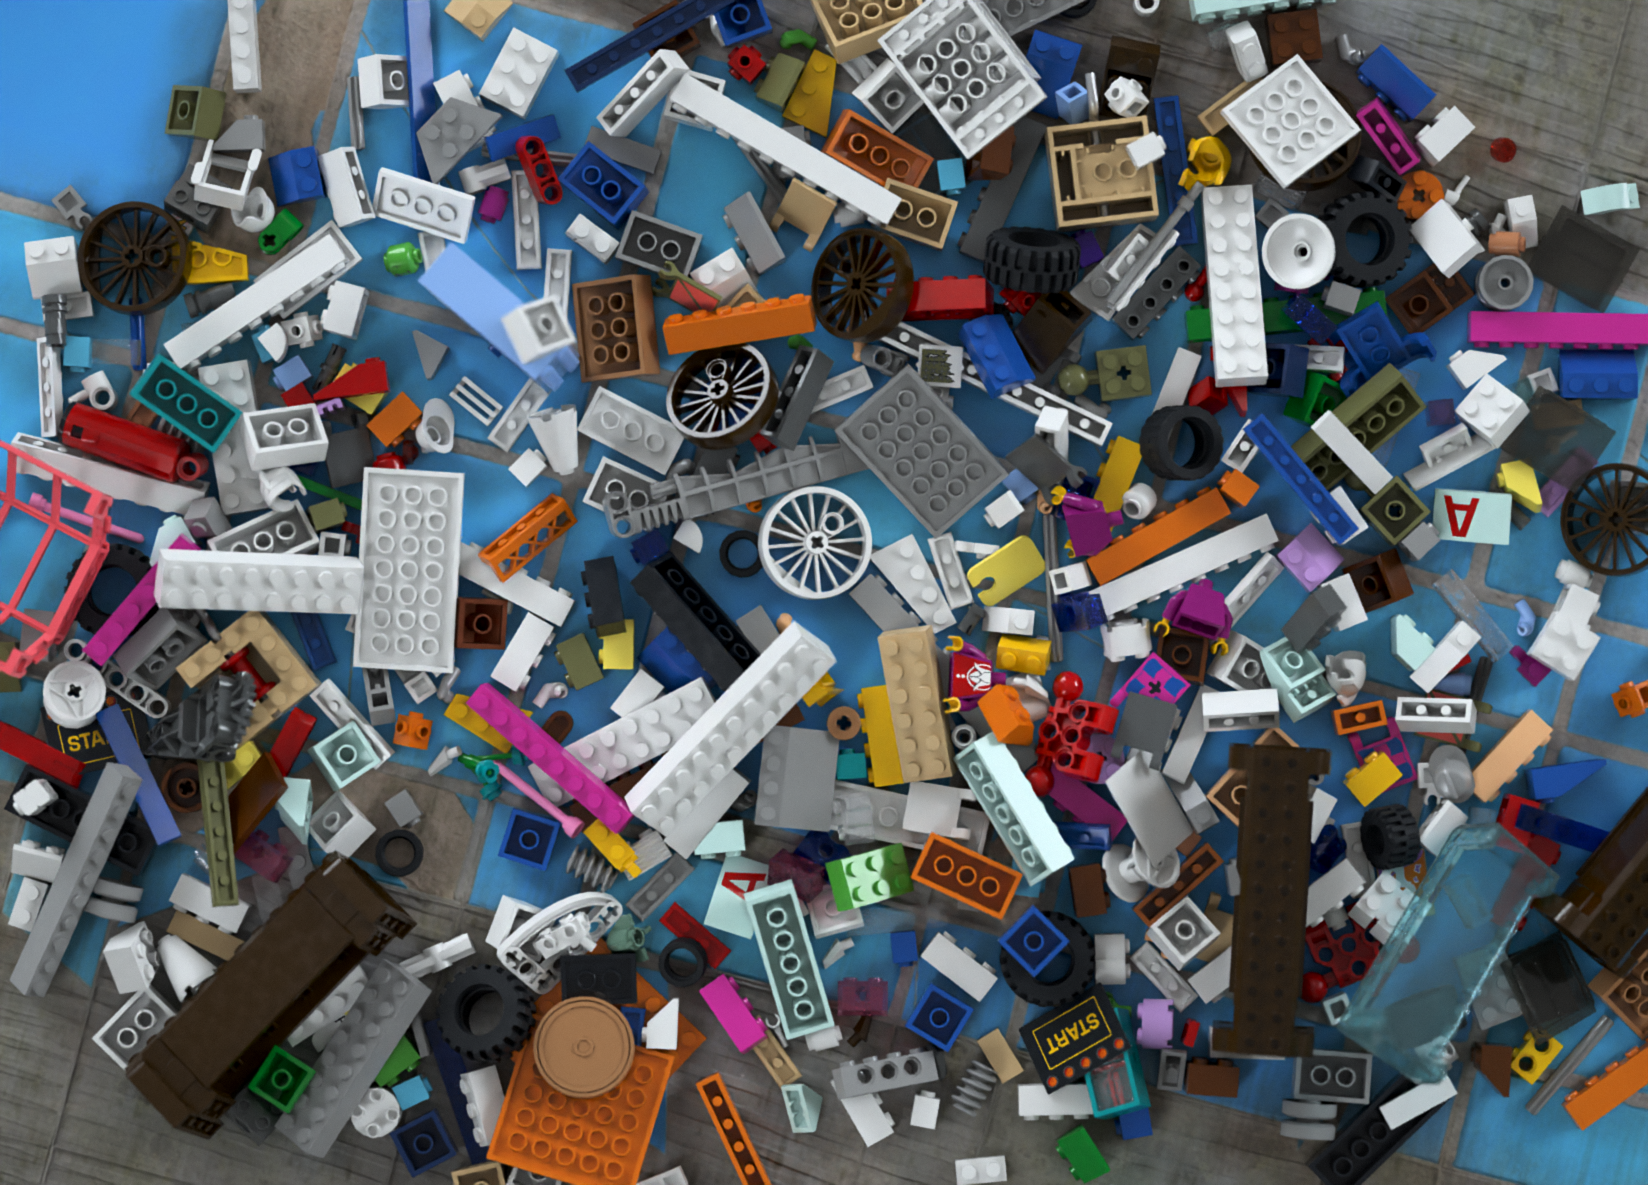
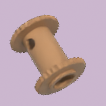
[827,706,861,741]

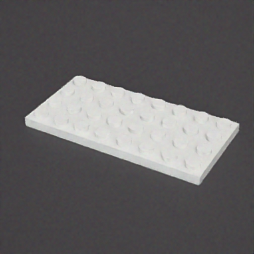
[353,467,465,673]

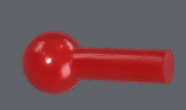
[1184,265,1207,302]

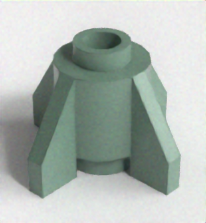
[607,914,652,962]

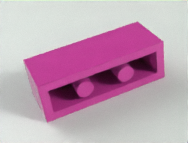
[1356,97,1421,176]
[699,974,768,1054]

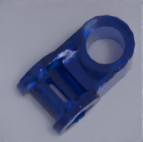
[1310,824,1347,873]

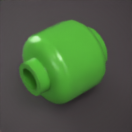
[383,242,422,277]

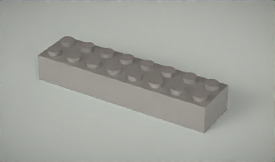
[275,959,432,1158]

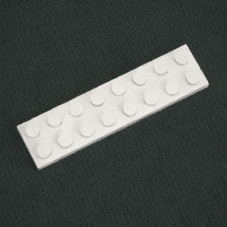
[528,676,716,807]
[830,779,990,855]

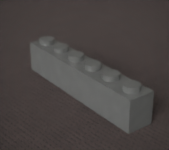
[957,116,1047,264]

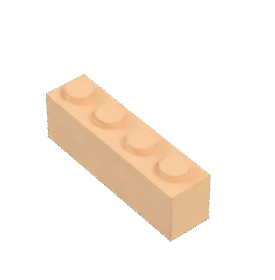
[1471,709,1553,803]

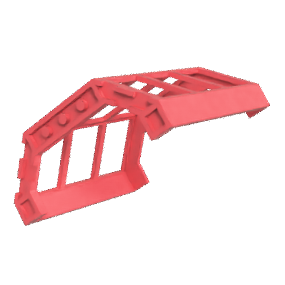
[0,439,113,679]

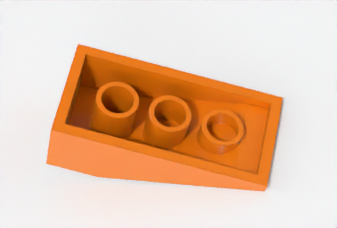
[821,109,934,188]

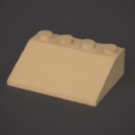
[810,0,923,64]

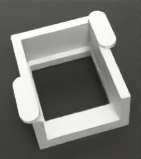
[191,139,262,211]

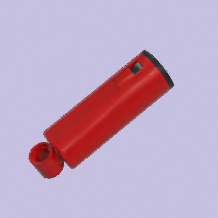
[58,401,209,482]

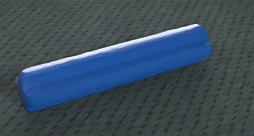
[129,297,147,371]

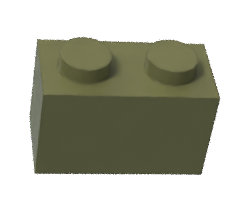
[305,498,347,534]
[554,633,605,691]

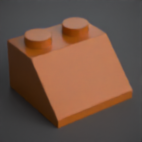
[977,684,1034,746]

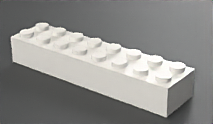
[1200,185,1268,387]
[154,549,364,614]

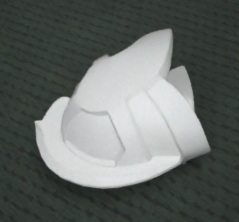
[257,466,307,512]
[1325,650,1367,707]

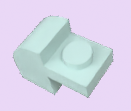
[1581,183,1640,216]

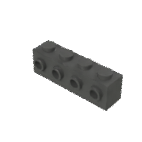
[1110,246,1201,341]
[759,345,834,451]

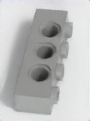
[832,1047,939,1100]

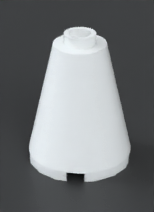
[528,404,578,475]
[156,934,217,1004]

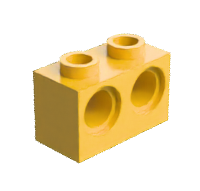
[1511,1026,1564,1085]

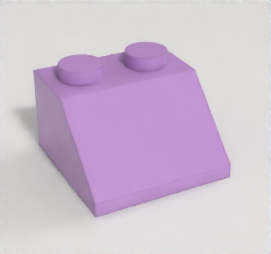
[1274,523,1345,593]

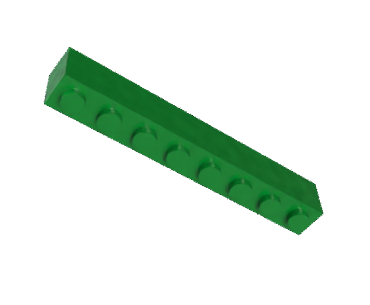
[1184,287,1387,344]

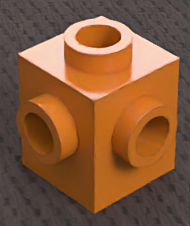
[1611,680,1648,718]
[393,711,433,750]

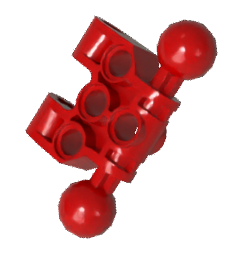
[1024,671,1119,797]
[1300,901,1420,1004]

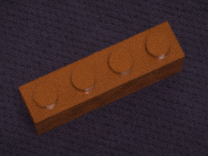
[1131,842,1224,928]

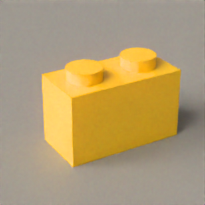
[996,633,1052,676]
[1343,750,1403,807]

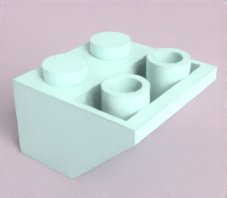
[1390,614,1436,671]
[695,819,746,859]

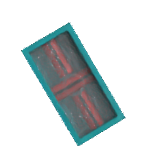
[1085,1007,1151,1120]

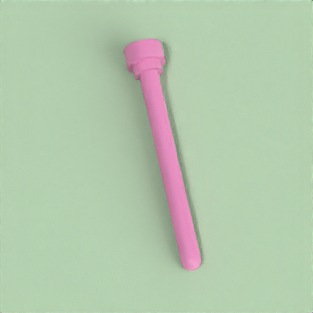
[28,492,144,544]
[492,760,585,839]

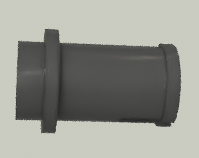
[957,603,986,636]

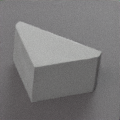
[412,330,450,381]

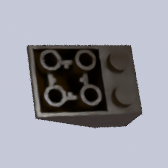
[1098,35,1161,119]
[1012,291,1092,375]

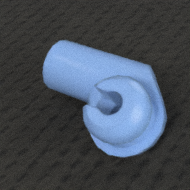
[1514,598,1536,636]

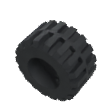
[1360,804,1420,871]

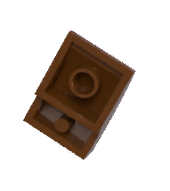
[1385,263,1475,334]

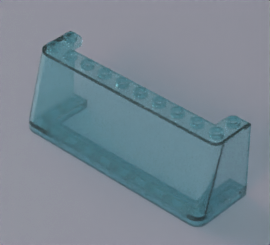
[1337,823,1560,1084]

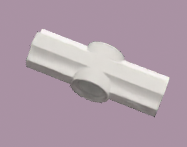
[399,933,476,979]

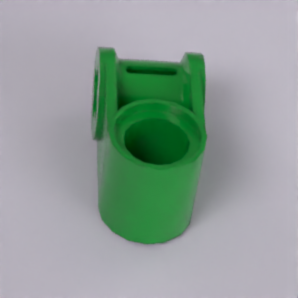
[258,208,304,255]

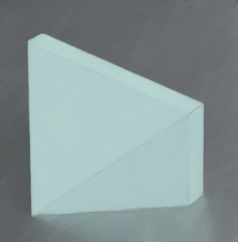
[781,1084,823,1133]

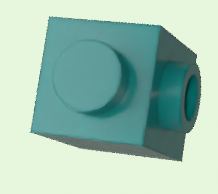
[836,748,867,780]

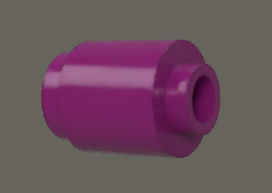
[478,185,509,224]

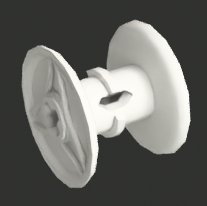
[43,660,106,729]
[1102,837,1180,903]

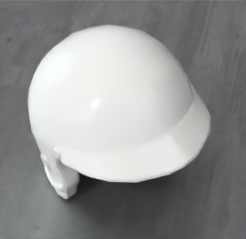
[231,187,275,233]

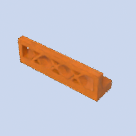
[478,493,578,583]

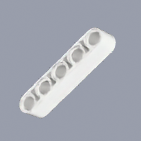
[64,639,171,718]

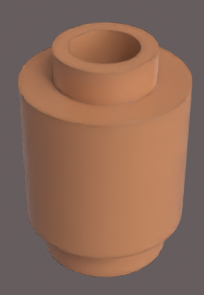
[1488,231,1526,257]

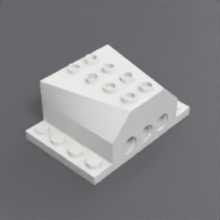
[877,0,1047,159]

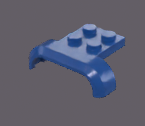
[1334,301,1437,398]

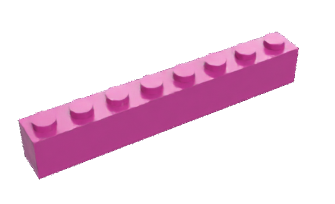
[1467,311,1648,350]
[466,682,635,834]

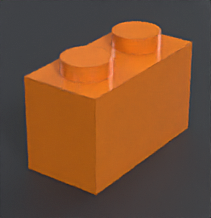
[366,391,423,448]
[1217,469,1260,508]
[1330,700,1388,735]

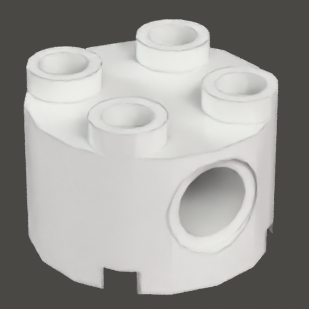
[1100,618,1153,662]
[351,1085,402,1138]

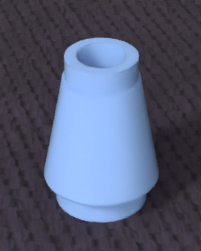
[1435,672,1471,697]

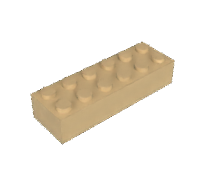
[877,625,958,783]

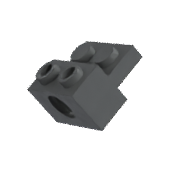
[164,163,233,234]
[225,1081,284,1146]

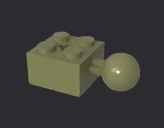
[1058,345,1152,402]
[1344,470,1431,548]

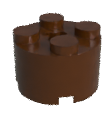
[161,762,202,813]

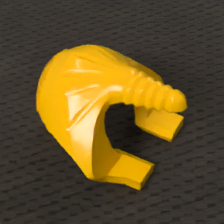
[1178,136,1232,191]

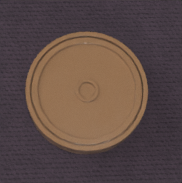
[533,996,635,1099]

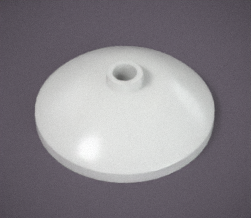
[1262,214,1335,289]

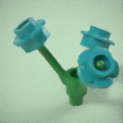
[458,745,529,802]

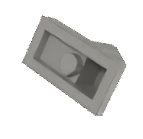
[1157,1048,1187,1091]

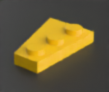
[782,49,837,138]
[171,235,249,285]
[443,694,533,753]

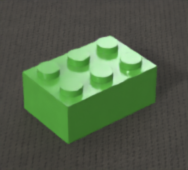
[825,842,914,912]

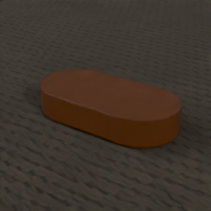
[542,711,574,744]

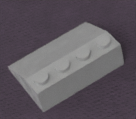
[754,725,839,832]

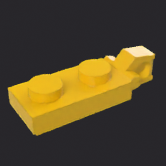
[583,819,642,878]

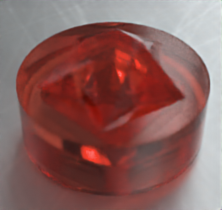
[1490,137,1516,163]
[402,440,419,465]

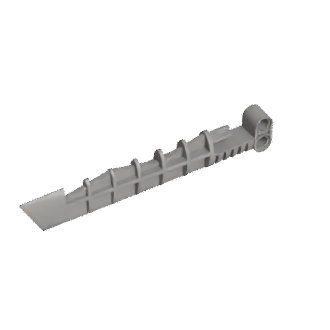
[602,432,870,538]

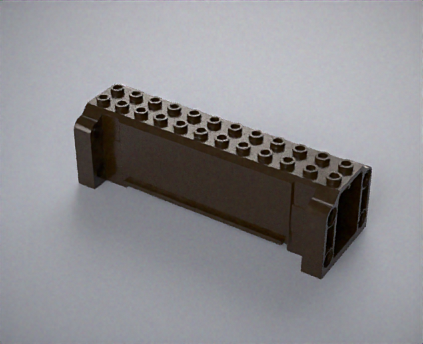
[1211,743,1331,1058]
[1529,786,1648,980]
[124,850,418,1140]

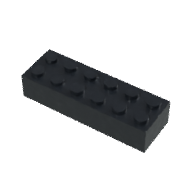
[630,552,761,692]
[4,764,157,876]
[1305,1059,1451,1185]

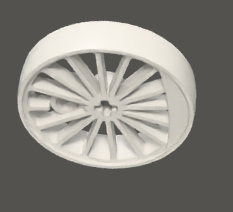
[758,486,872,600]

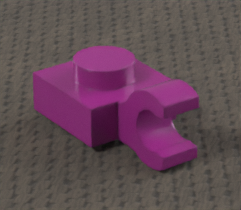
[1509,645,1552,687]

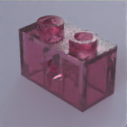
[234,828,294,883]
[767,849,825,903]
[837,977,888,1016]

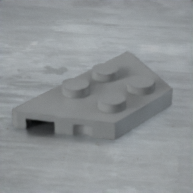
[416,97,503,184]

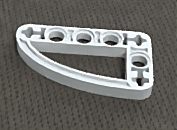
[497,891,623,994]

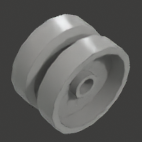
[1474,255,1534,312]
[84,876,144,923]
[1280,1099,1337,1140]

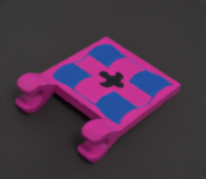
[1109,652,1191,708]
[1347,717,1417,793]

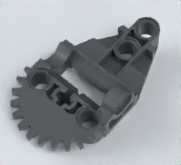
[141,671,257,763]

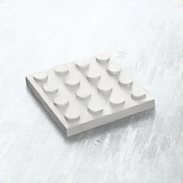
[1220,54,1361,189]

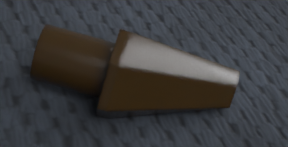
[847,1008,873,1048]

